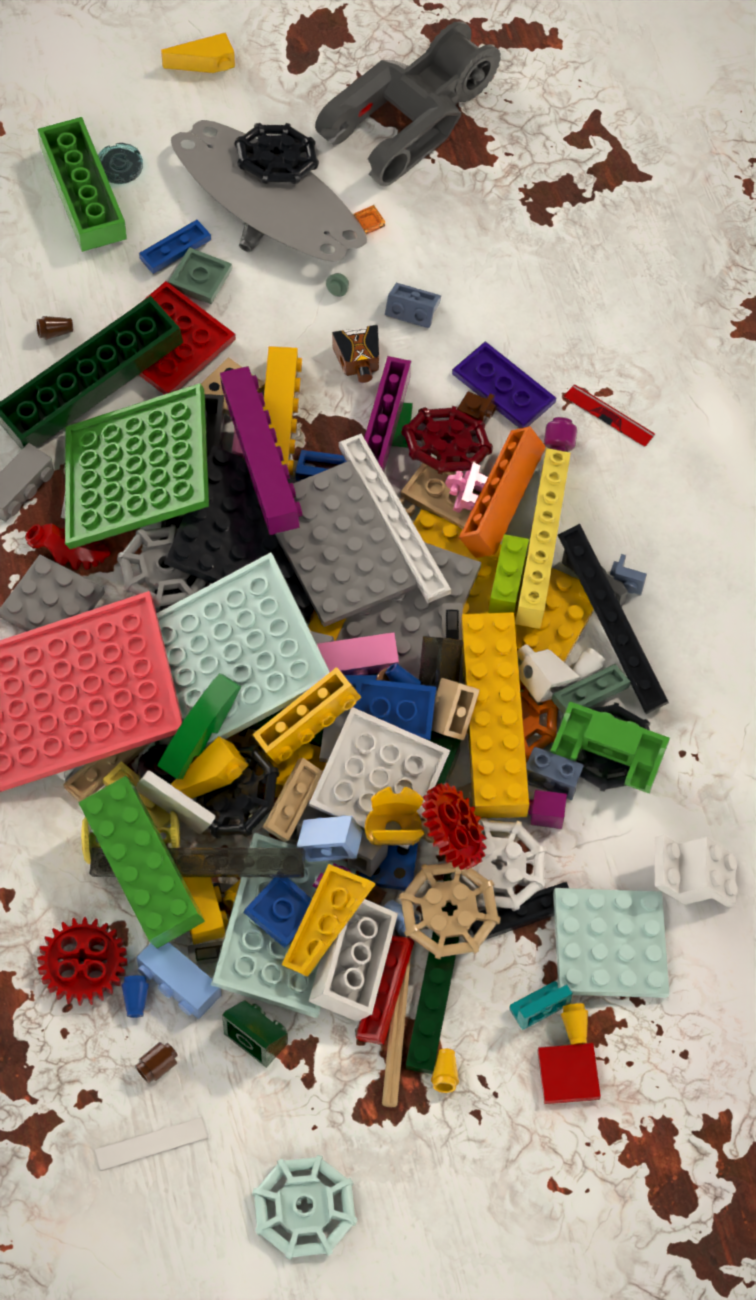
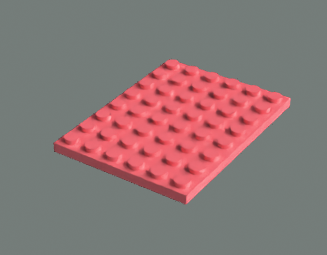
[0,591,183,792]

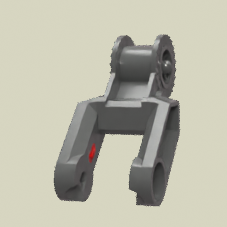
[315,21,501,187]

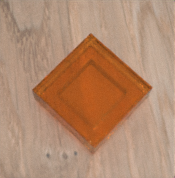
[353,205,385,234]

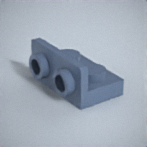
[385,282,441,328]
[526,747,583,801]

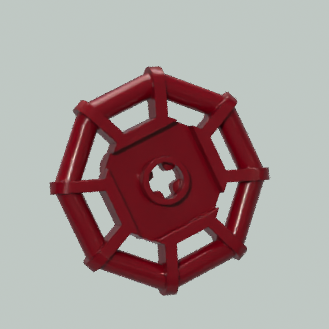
[401,406,493,475]

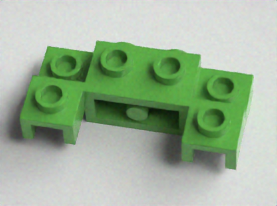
[550,702,670,794]

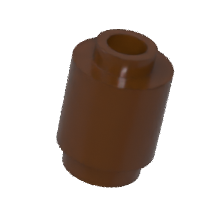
[135,1042,178,1083]

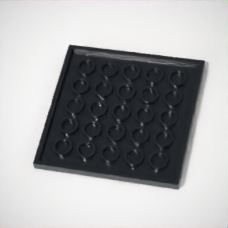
[164,445,314,624]

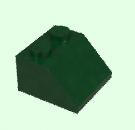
[222,1000,288,1068]

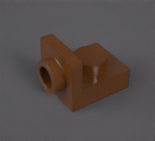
[457,391,497,423]

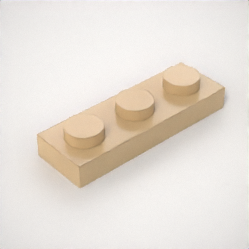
[262,758,323,842]

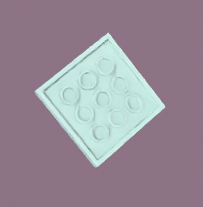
[553,888,670,998]

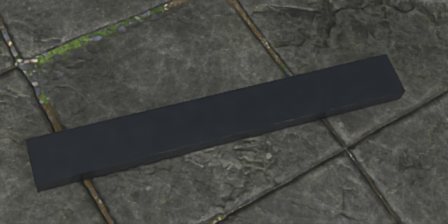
[557,524,669,714]

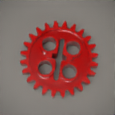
[421,783,487,870]
[37,917,128,1006]

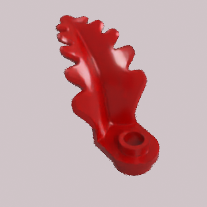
[25,523,111,570]

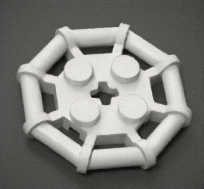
[451,817,547,911]

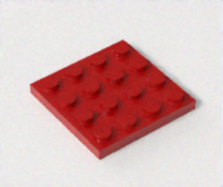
[139,281,236,395]

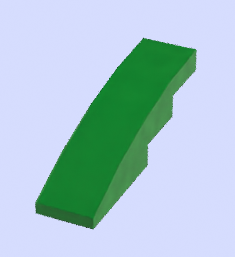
[157,673,242,779]

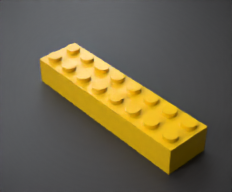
[461,612,529,818]

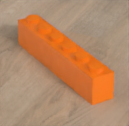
[459,426,546,558]

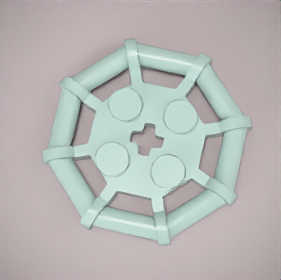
[252,1155,358,1260]

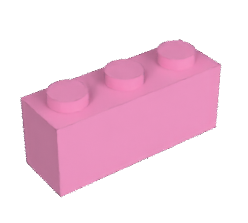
[317,632,399,675]

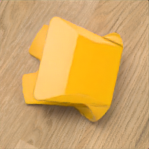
[365,787,424,845]

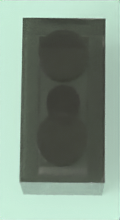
[419,636,463,691]

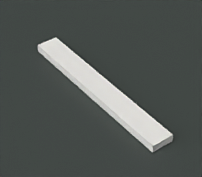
[339,434,451,603]

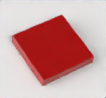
[537,1043,601,1104]

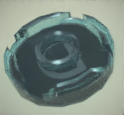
[98,143,143,184]

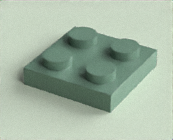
[168,247,232,304]

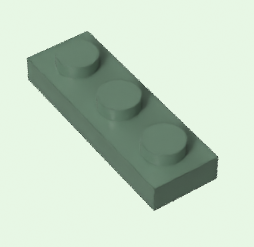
[552,664,631,714]

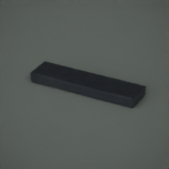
[469,882,569,940]

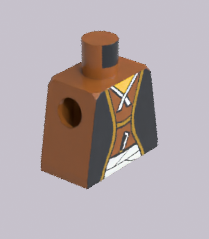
[332,325,379,383]

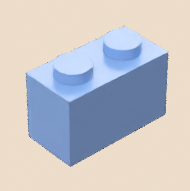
[296,815,363,862]

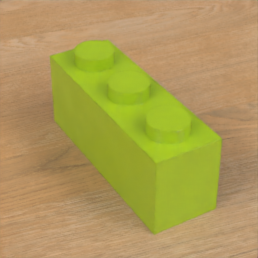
[488,534,529,613]

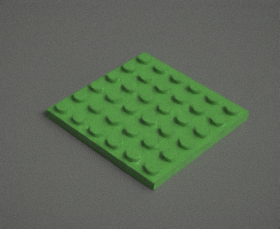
[65,383,209,549]

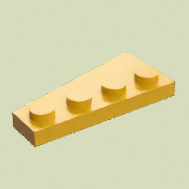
[281,864,375,977]

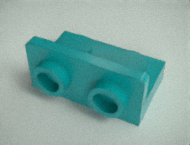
[509,981,573,1030]

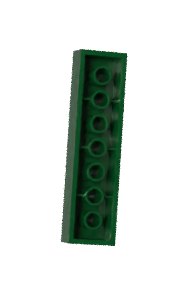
[0,296,183,450]

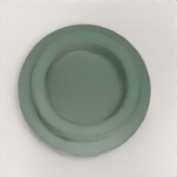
[326,273,349,297]

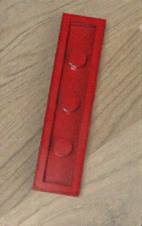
[356,935,415,1045]

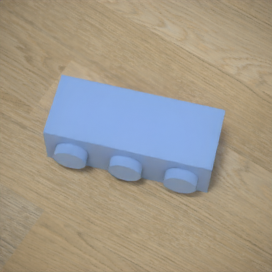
[137,942,221,1019]

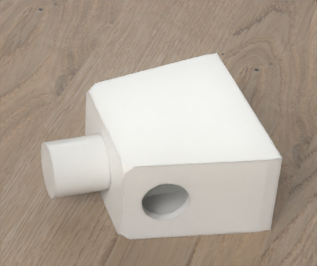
[517,644,579,703]

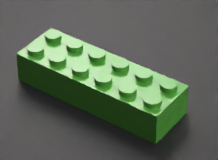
[37,117,127,252]
[78,776,205,949]

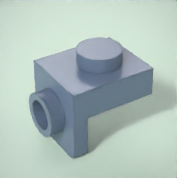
[610,554,647,595]

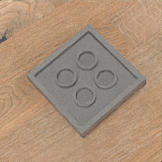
[0,555,105,632]

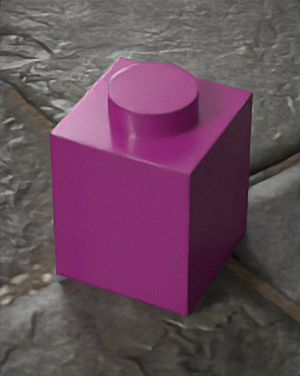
[527,790,567,829]

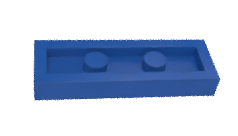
[139,220,211,274]

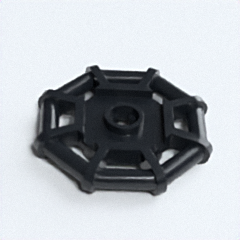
[234,123,319,184]
[576,702,650,792]
[196,744,280,838]

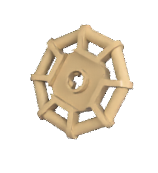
[399,862,501,959]

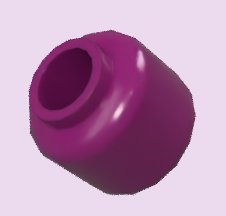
[544,417,577,452]

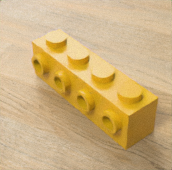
[252,667,362,764]

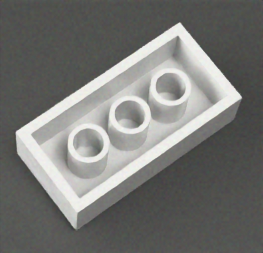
[309,899,398,1022]

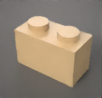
[432,678,480,740]

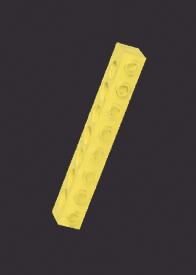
[515,448,571,629]

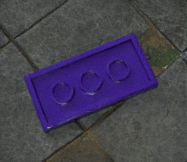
[452,341,556,429]

